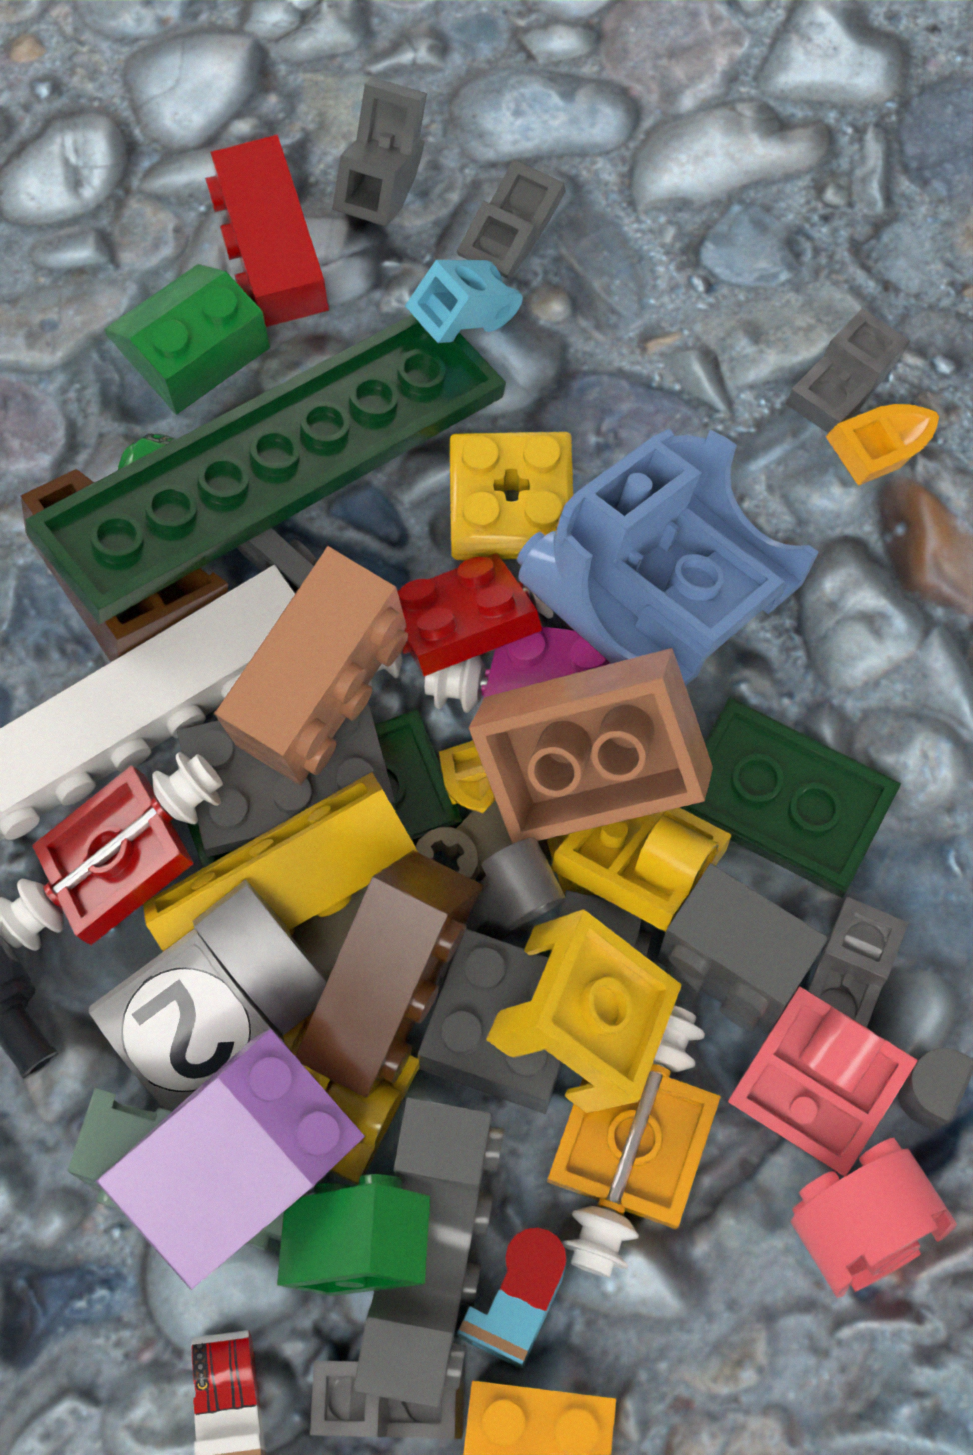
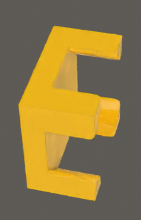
[486,909,682,1113]

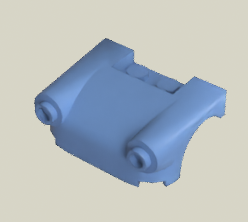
[517,428,819,686]

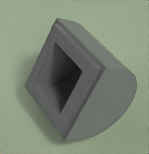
[898,1048,973,1131]

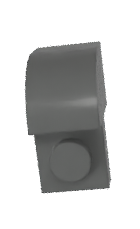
[332,77,427,226]

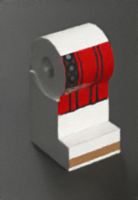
[192,1330,266,1455]

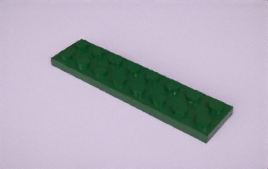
[25,315,506,624]

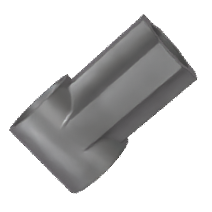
[467,837,566,940]

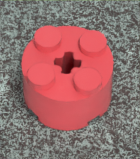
[791,1138,957,1298]

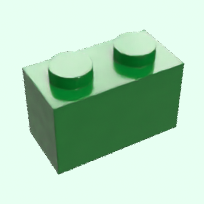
[277,1174,430,1296]

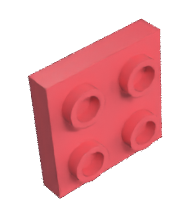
[728,986,918,1177]

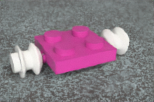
[425,627,611,713]

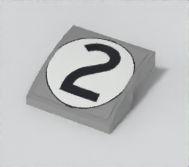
[89,929,284,1112]

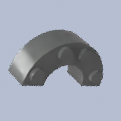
[353,1098,504,1408]

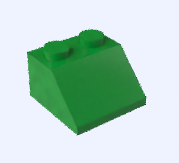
[104,264,270,415]

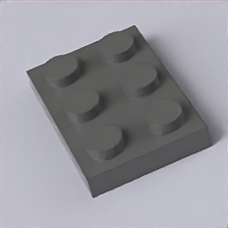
[177,702,396,857]

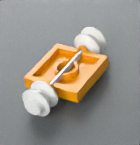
[547,1006,721,1278]

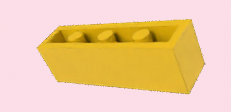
[143,772,419,952]

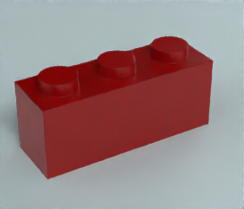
[205,134,329,327]

